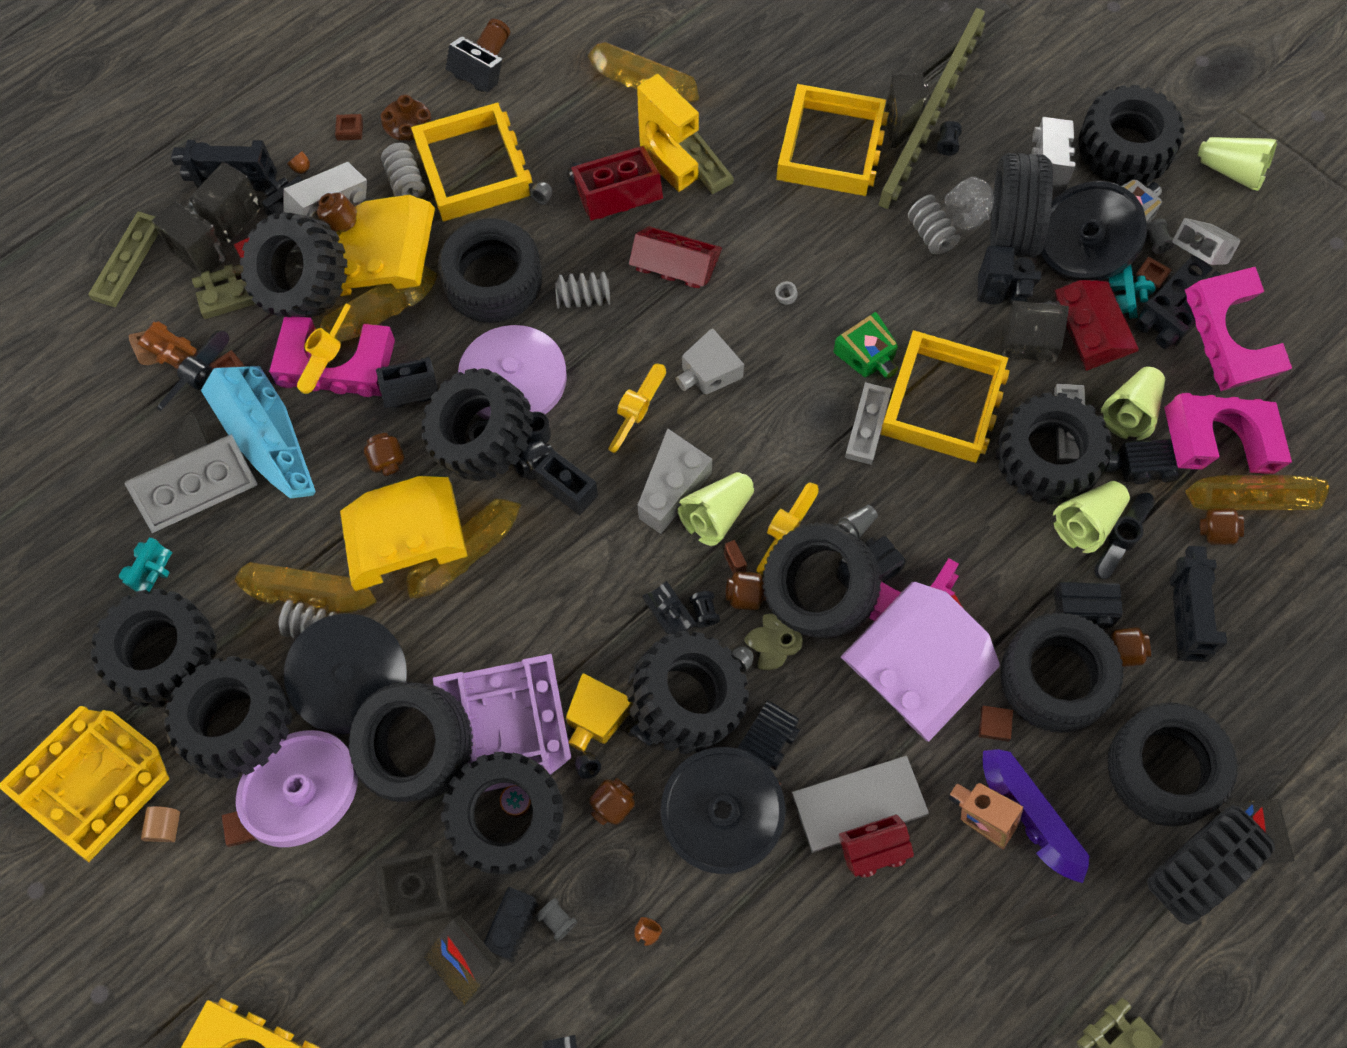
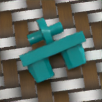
[1109,264,1155,319]
[119,537,173,592]

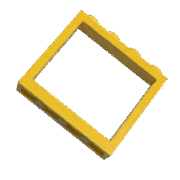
[776,84,889,196]
[411,102,533,222]
[880,330,1010,463]

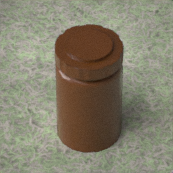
[476,19,510,56]

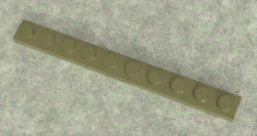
[879,8,986,209]

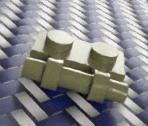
[192,264,255,319]
[1076,998,1164,1048]

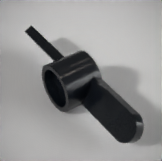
[156,330,229,412]
[1094,493,1155,579]

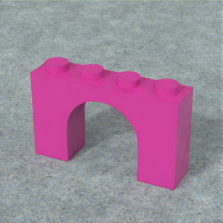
[1185,267,1292,391]
[269,316,395,397]
[1164,393,1292,474]

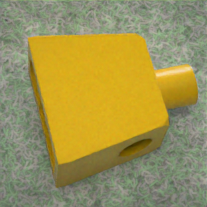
[566,673,633,752]

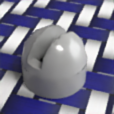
[775,281,798,305]

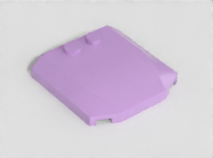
[841,582,1000,742]
[433,654,571,792]

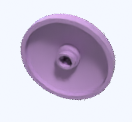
[458,325,567,420]
[236,730,358,847]

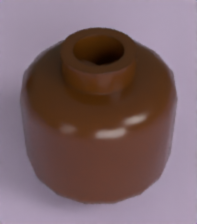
[317,192,357,232]
[363,433,405,476]
[1200,508,1244,545]
[725,572,766,610]
[1111,627,1151,667]
[589,778,635,825]

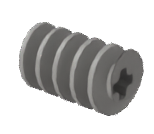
[381,143,426,198]
[908,194,960,254]
[555,271,610,309]
[279,599,336,640]

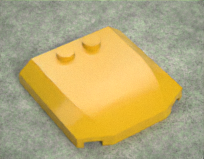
[336,195,435,296]
[340,476,468,591]
[0,706,169,862]

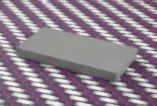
[124,434,258,533]
[791,756,929,853]

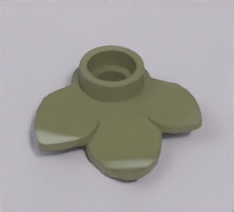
[744,614,803,671]

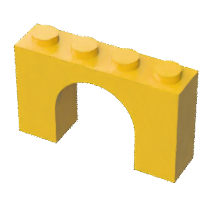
[637,73,699,192]
[181,998,321,1048]

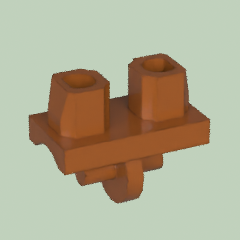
[137,321,197,369]

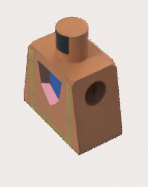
[948,783,1023,850]

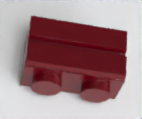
[839,814,914,877]

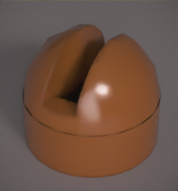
[287,151,310,174]
[634,917,662,946]

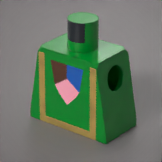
[833,312,899,379]

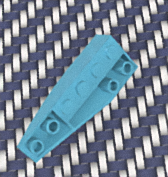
[201,366,316,499]

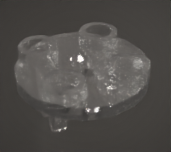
[944,176,994,230]

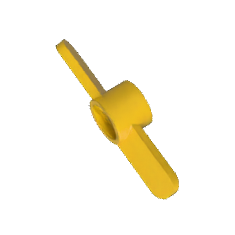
[297,303,351,394]
[609,363,666,453]
[757,483,819,575]

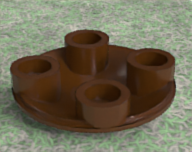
[380,95,432,141]

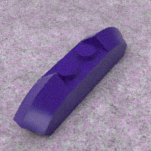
[983,749,1089,883]

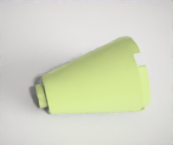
[1198,137,1277,191]
[1101,367,1165,440]
[678,472,754,546]
[1053,481,1130,553]

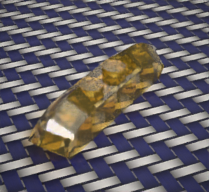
[588,42,699,102]
[320,266,438,342]
[1185,475,1330,510]
[406,499,521,598]
[234,562,377,613]

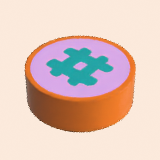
[500,785,531,817]

